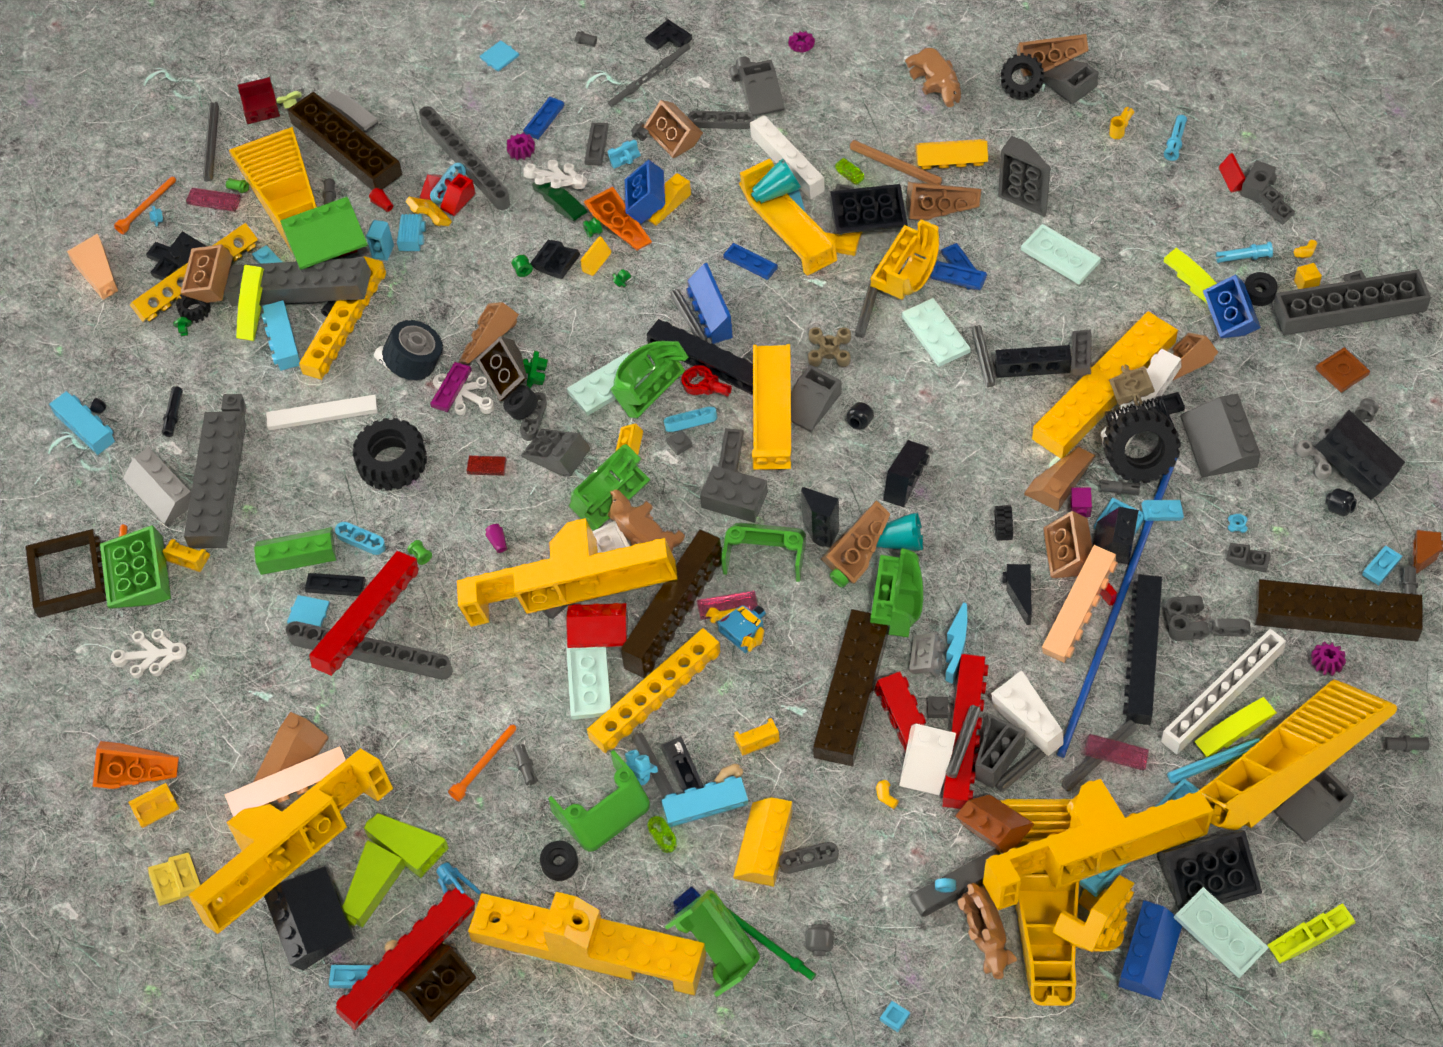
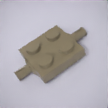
[1109,364,1155,406]

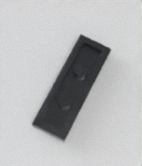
[305,573,366,596]

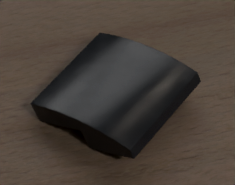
[531,239,581,279]

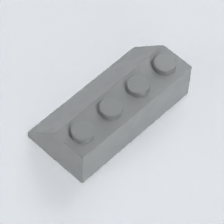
[123,447,191,526]

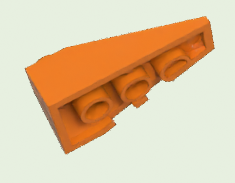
[584,186,652,251]
[92,741,179,789]

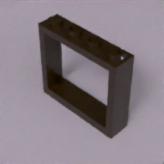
[25,529,107,618]

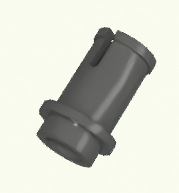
[575,31,597,47]

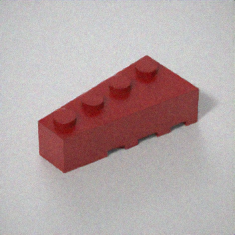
[874,671,926,752]

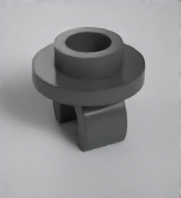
[631,123,649,141]

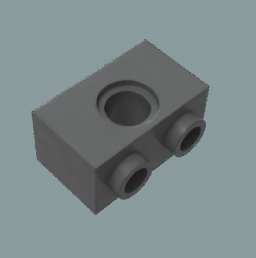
[1241,160,1277,203]

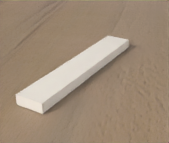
[266,395,378,430]

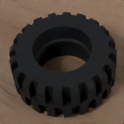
[1103,406,1181,483]
[352,418,427,491]

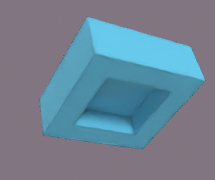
[880,1001,910,1032]

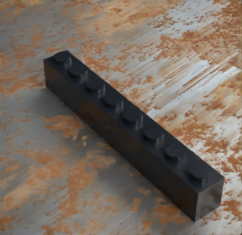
[647,319,753,395]
[1123,574,1162,725]

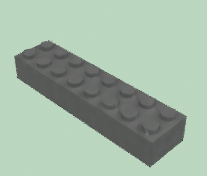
[224,258,371,306]
[1273,269,1431,335]
[184,411,246,549]

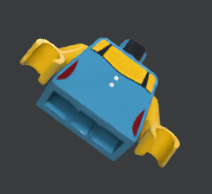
[706,605,766,654]

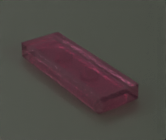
[186,188,241,212]
[697,590,758,620]
[1084,734,1149,771]

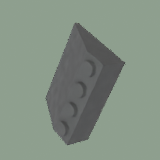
[998,136,1051,217]
[1180,394,1261,478]

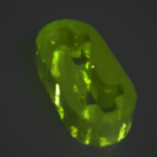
[835,158,865,185]
[647,816,677,853]

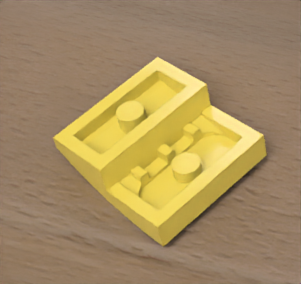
[148,852,200,906]

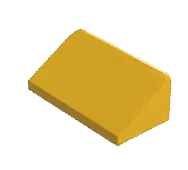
[580,236,611,276]
[615,423,643,455]

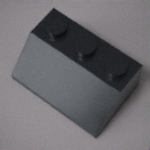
[801,487,839,548]

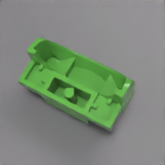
[870,548,923,638]

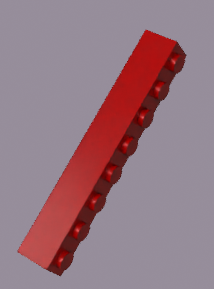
[309,551,419,676]
[942,654,989,809]
[336,887,475,1030]

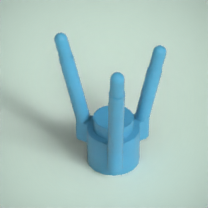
[436,862,481,894]

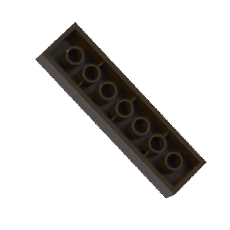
[287,91,403,190]
[621,529,722,679]
[1255,579,1423,642]
[813,609,890,766]

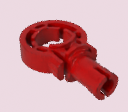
[681,366,732,397]

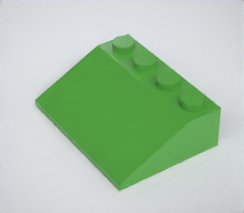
[280,197,368,270]
[100,525,171,609]

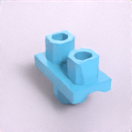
[607,140,641,169]
[625,749,658,785]

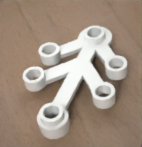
[523,160,587,189]
[433,371,494,415]
[111,629,187,678]

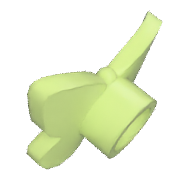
[276,91,302,109]

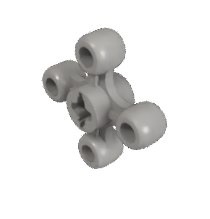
[1296,426,1332,479]

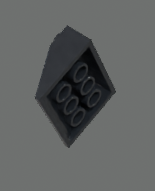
[830,184,908,234]
[1314,410,1405,500]
[1158,830,1262,911]
[264,866,355,971]

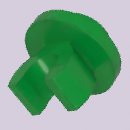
[612,269,632,287]
[173,317,192,336]

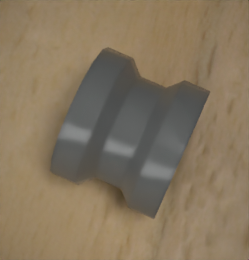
[1355,398,1379,422]

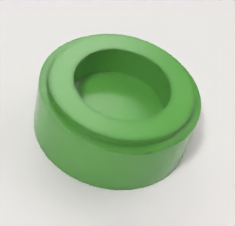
[830,569,849,588]

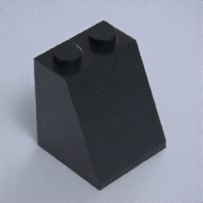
[1092,507,1139,565]

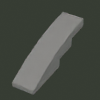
[324,90,378,130]

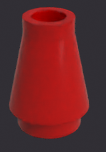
[369,188,394,212]

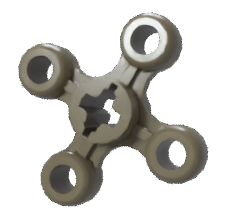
[808,327,851,367]

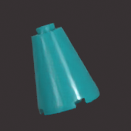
[751,158,802,203]
[876,513,923,551]

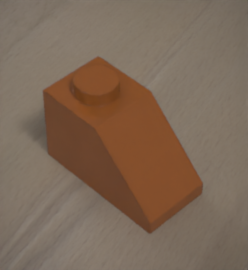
[1413,530,1443,574]

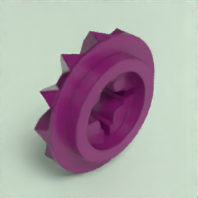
[788,31,815,52]

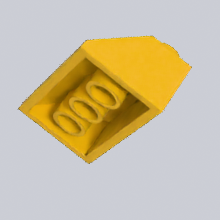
[915,139,988,169]
[733,797,793,887]

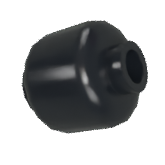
[846,402,874,430]
[1325,488,1357,516]

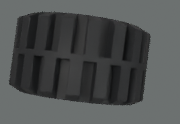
[1001,53,1044,100]

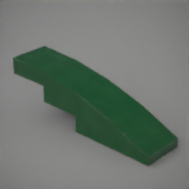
[531,176,587,221]

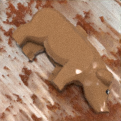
[905,48,961,107]
[608,490,685,552]
[957,883,1017,979]

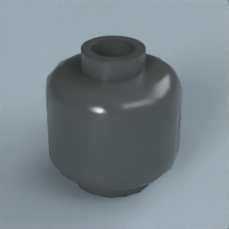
[805,924,834,956]

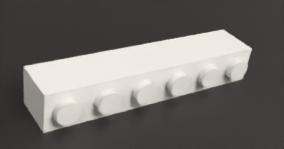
[750,115,825,199]
[1100,349,1181,449]

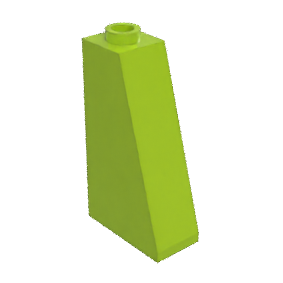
[364,813,449,878]
[343,840,405,928]

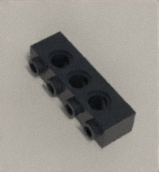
[995,345,1072,378]

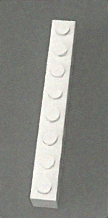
[1161,629,1286,755]

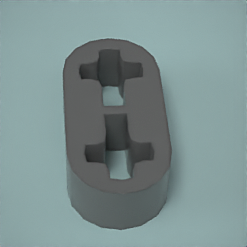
[1212,618,1251,637]

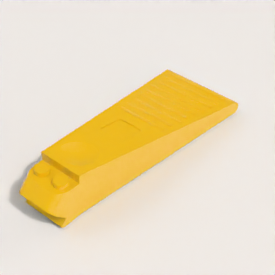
[229,127,317,254]
[1198,679,1397,830]
[1000,799,1079,1006]

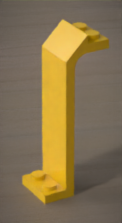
[739,158,837,276]
[752,344,791,470]

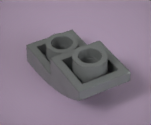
[1258,185,1296,225]
[1226,543,1271,572]

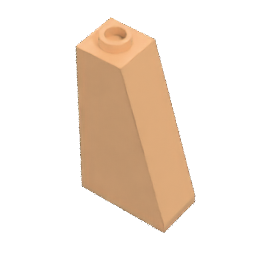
[67,234,118,300]

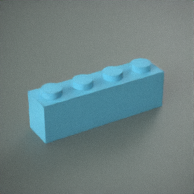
[261,300,300,371]
[49,391,115,455]
[662,776,748,828]

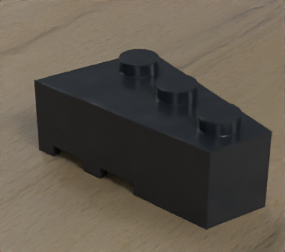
[883,440,930,508]

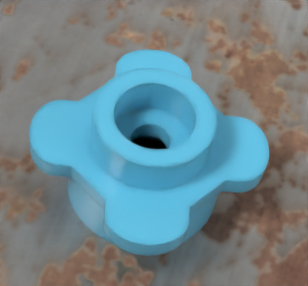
[149,206,163,226]
[1228,514,1248,533]

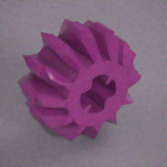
[506,132,535,161]
[1311,641,1346,676]

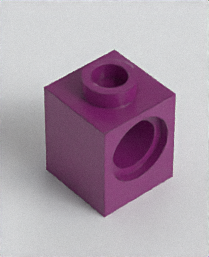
[1070,487,1092,517]

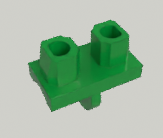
[523,351,548,388]

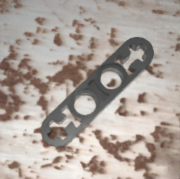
[688,111,754,129]

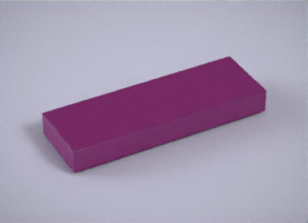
[430,362,472,412]

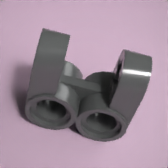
[1165,596,1210,641]

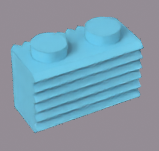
[397,214,426,251]
[366,220,394,261]

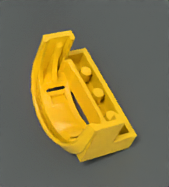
[871,219,939,300]
[1053,875,1135,952]

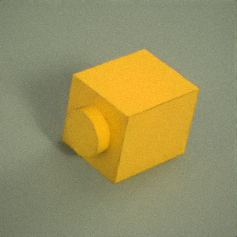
[1294,263,1322,289]

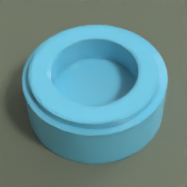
[935,878,956,892]

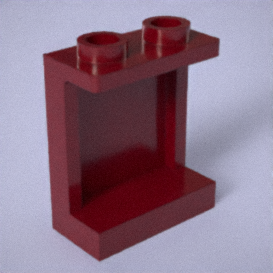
[237,77,280,125]

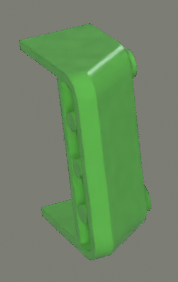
[722,523,806,582]
[548,750,650,852]
[665,890,760,997]

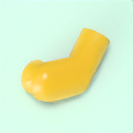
[1293,240,1317,258]
[876,780,899,809]

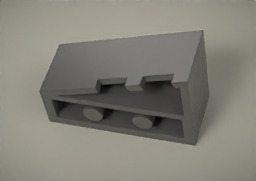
[975,714,1025,788]

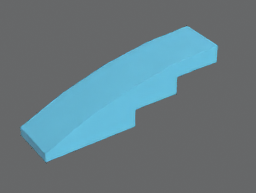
[945,602,967,684]

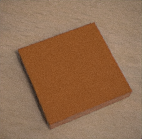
[1316,347,1370,393]

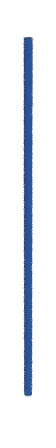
[1057,458,1178,758]

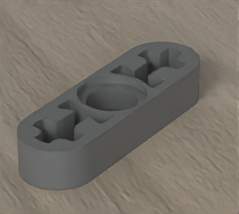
[520,392,547,441]
[779,842,839,874]

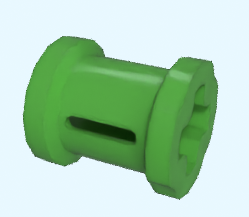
[407,540,432,565]

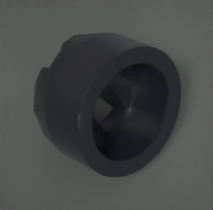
[90,398,106,414]

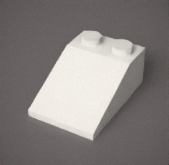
[592,521,629,553]
[899,724,956,795]

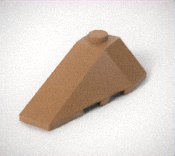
[1016,34,1089,77]
[906,182,981,220]
[459,302,519,364]
[1172,333,1219,381]
[1024,447,1095,511]
[821,500,890,584]
[253,712,329,782]

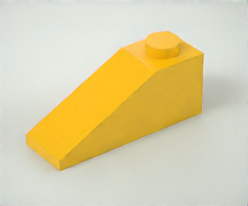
[648,173,691,226]

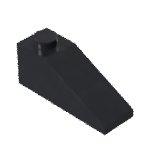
[1002,564,1032,625]
[660,736,704,793]

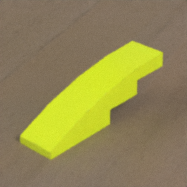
[1164,247,1217,303]
[236,265,264,341]
[1194,697,1277,757]
[1267,903,1356,964]

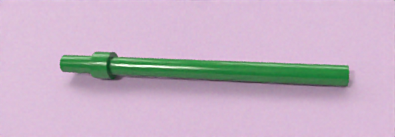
[727,908,816,981]

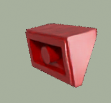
[1219,153,1246,192]

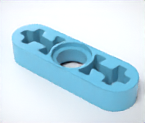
[430,163,466,204]
[664,407,718,432]
[335,522,386,555]

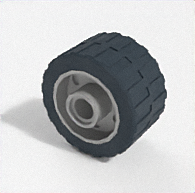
[382,320,443,381]

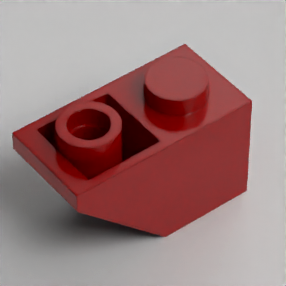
[440,173,476,216]

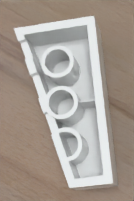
[991,670,1063,756]

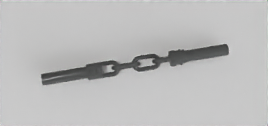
[608,43,690,107]

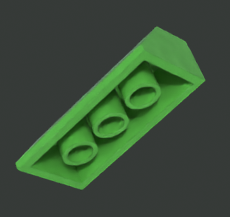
[254,527,336,575]

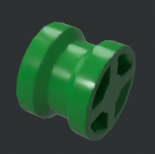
[583,217,603,238]
[511,255,533,277]

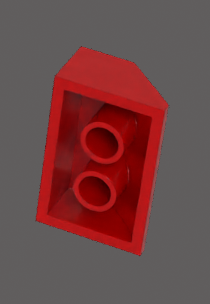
[567,603,628,648]

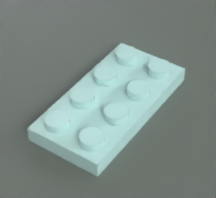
[1021,224,1101,285]
[902,298,971,367]
[567,352,648,416]
[566,647,611,720]
[1174,887,1269,978]

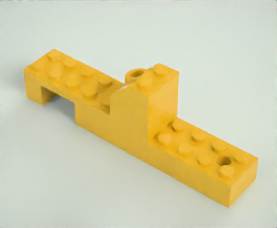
[457,518,677,627]
[188,748,393,934]
[983,779,1213,910]
[468,892,707,996]

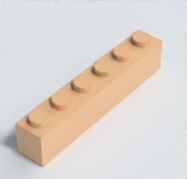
[1042,545,1118,663]
[225,746,346,817]

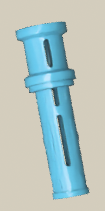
[1164,115,1187,161]
[1216,241,1273,263]

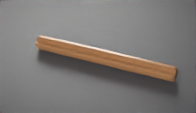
[850,140,942,185]

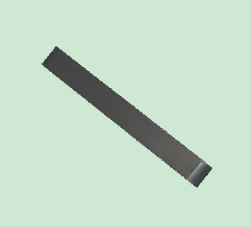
[419,106,510,210]
[285,621,453,680]

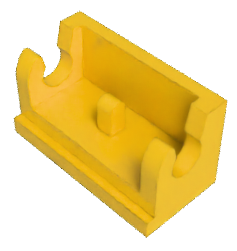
[162,539,210,572]
[734,718,780,756]
[128,783,179,828]

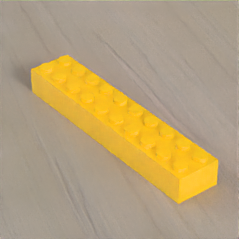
[1032,311,1178,459]

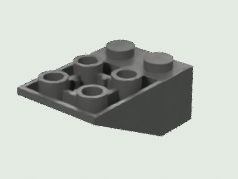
[739,59,785,116]
[1043,60,1099,104]
[791,365,842,432]
[521,429,591,476]
[1275,768,1355,843]

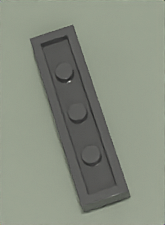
[1071,329,1092,376]

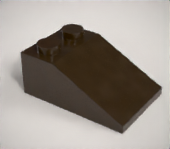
[476,336,527,402]

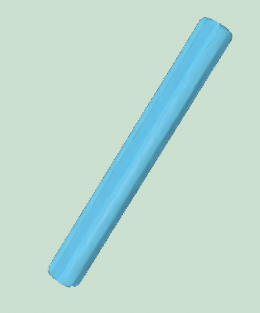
[1167,738,1260,783]

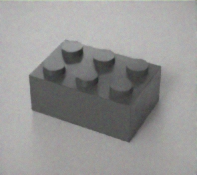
[700,465,768,523]

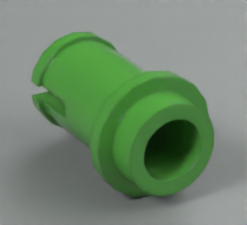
[226,178,249,193]

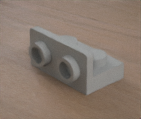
[909,633,945,677]

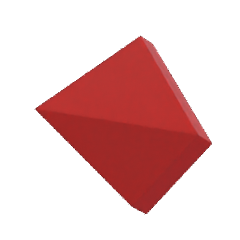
[420,174,450,201]

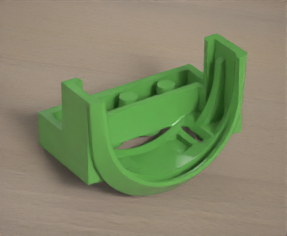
[610,341,688,418]
[569,444,650,531]

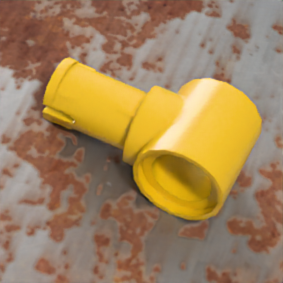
[1109,107,1135,139]

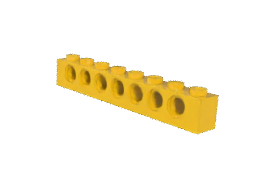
[130,223,258,322]
[299,256,386,380]
[587,628,721,753]

